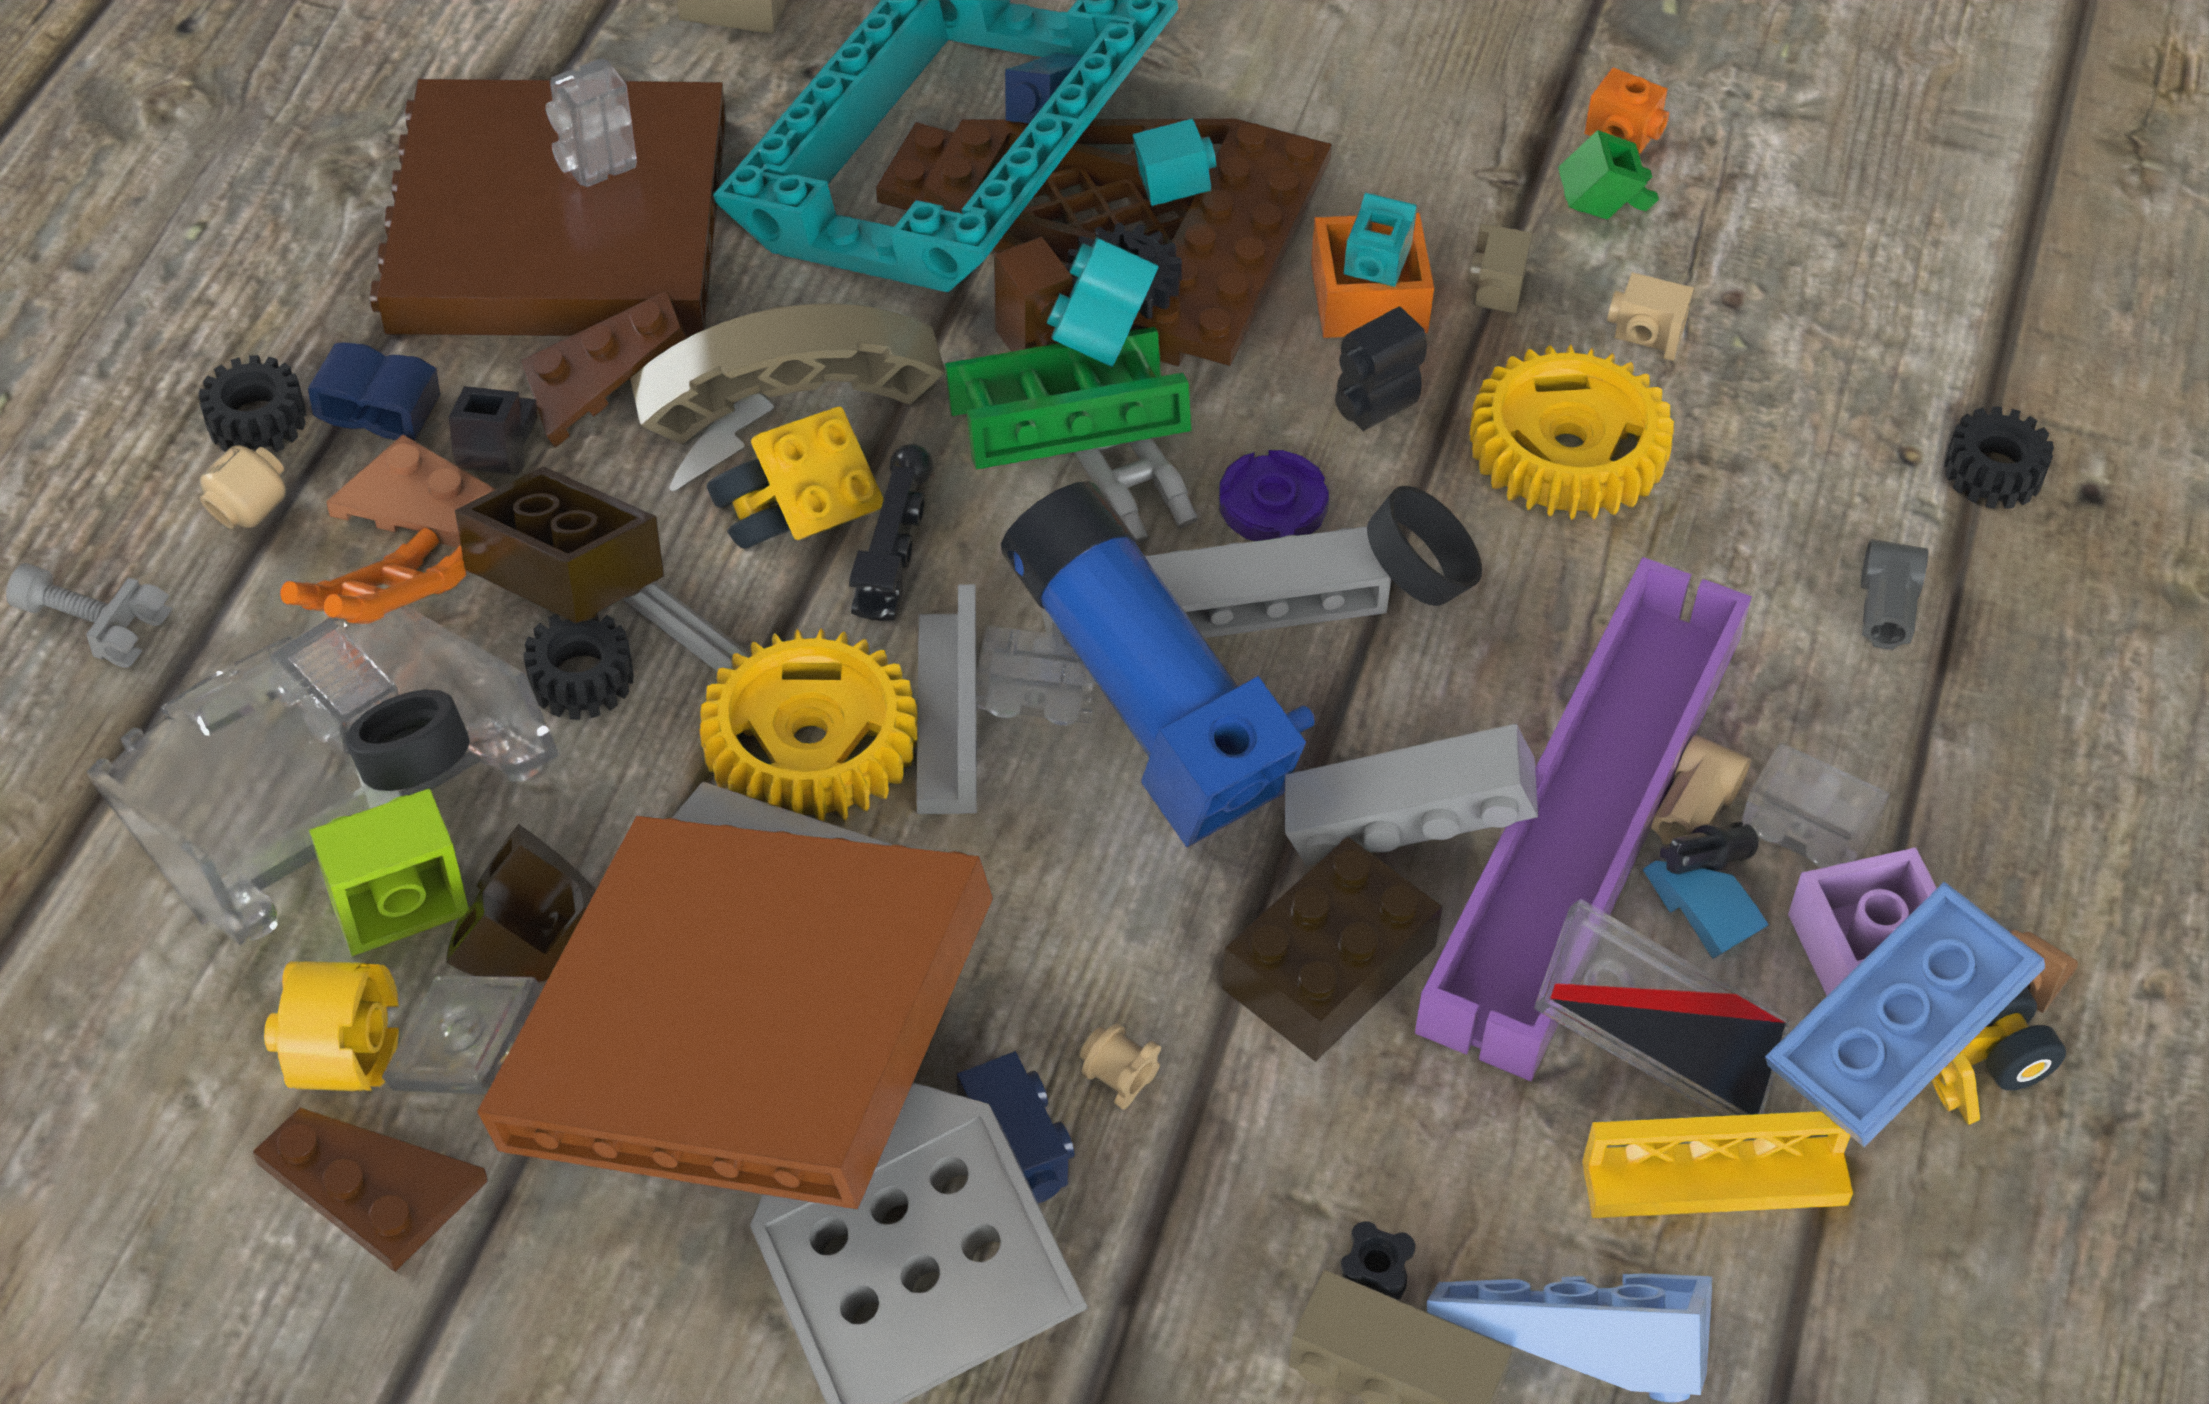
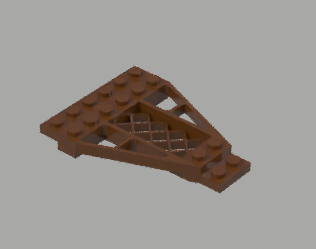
[876,118,1332,367]

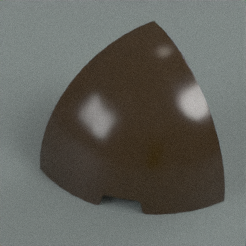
[446,824,596,984]

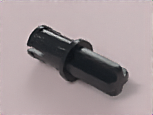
[1660,821,1758,874]

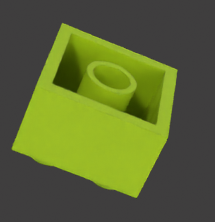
[309,788,469,956]

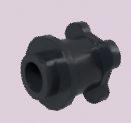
[1340,1221,1416,1301]

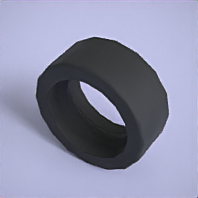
[345,689,470,791]

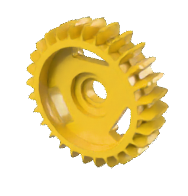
[1469,344,1674,520]
[699,628,918,822]

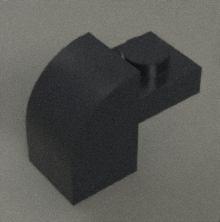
[449,386,537,475]

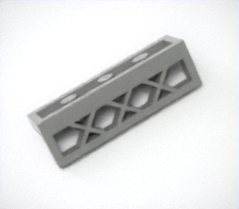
[916,584,977,814]

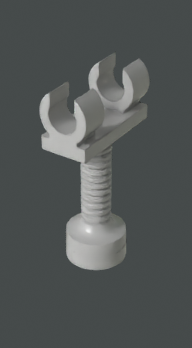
[6,563,173,668]

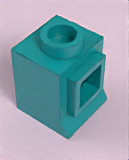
[1344,193,1417,287]

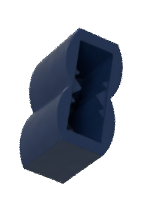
[308,342,441,440]

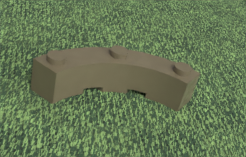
[630,303,946,445]

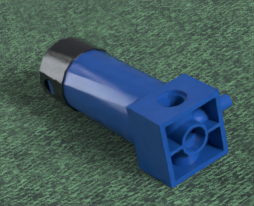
[1001,481,1315,848]

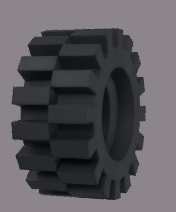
[199,355,307,452]
[1944,406,2054,509]
[523,614,634,720]

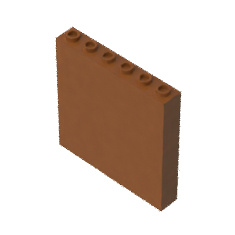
[477,816,993,1210]

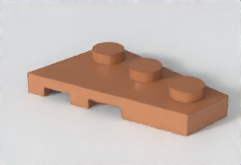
[326,435,496,548]

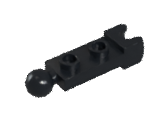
[849,444,933,621]

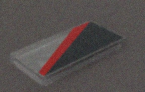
[1534,898,1791,1116]

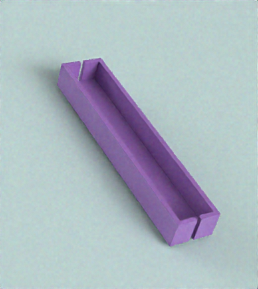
[1415,557,1752,1081]

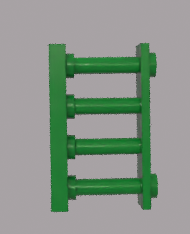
[945,327,1192,470]

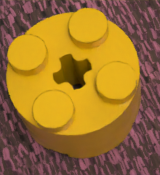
[264,961,399,1091]

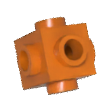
[1584,67,1669,155]

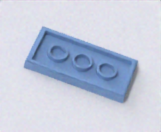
[1765,882,2045,1147]

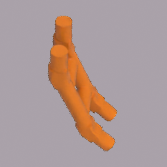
[280,528,466,624]

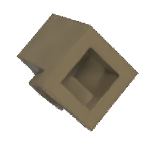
[1469,223,1532,313]

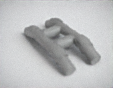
[1074,385,1198,545]

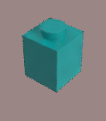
[1133,119,1217,206]

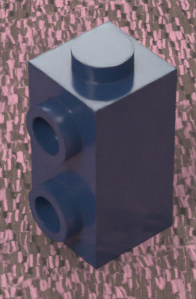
[1005,53,1083,123]
[957,1051,1075,1203]

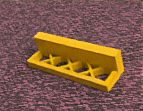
[1582,1111,1853,1218]

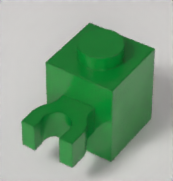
[1558,130,1659,220]

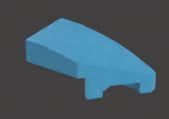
[1643,860,1769,959]

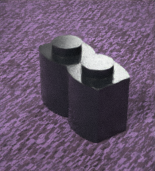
[1335,306,1427,431]

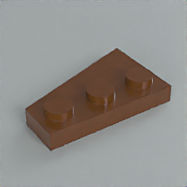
[521,291,687,448]
[252,1107,488,1272]

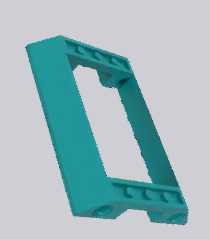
[713,0,1179,293]

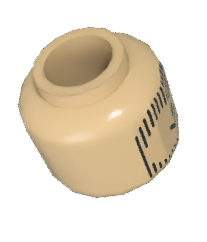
[200,445,286,529]

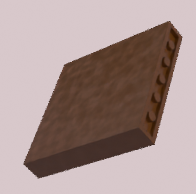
[370,79,727,337]

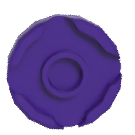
[1219,450,1329,541]

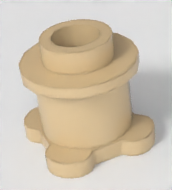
[1080,1023,1161,1110]

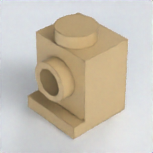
[1607,272,1694,361]

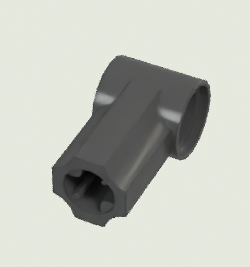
[1861,539,1928,650]

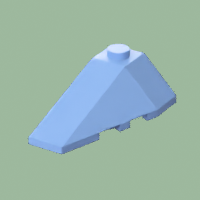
[1427,1273,1712,1402]

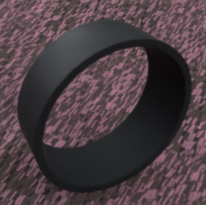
[1367,486,1482,606]

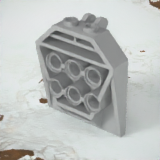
[750,1083,1088,1404]

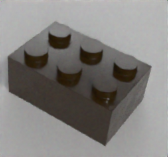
[455,466,664,623]
[1222,836,1442,1062]

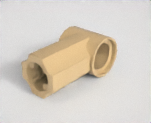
[1651,734,1751,845]

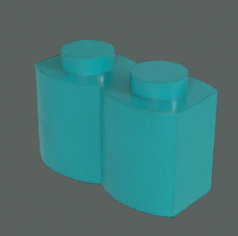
[1047,237,1159,367]

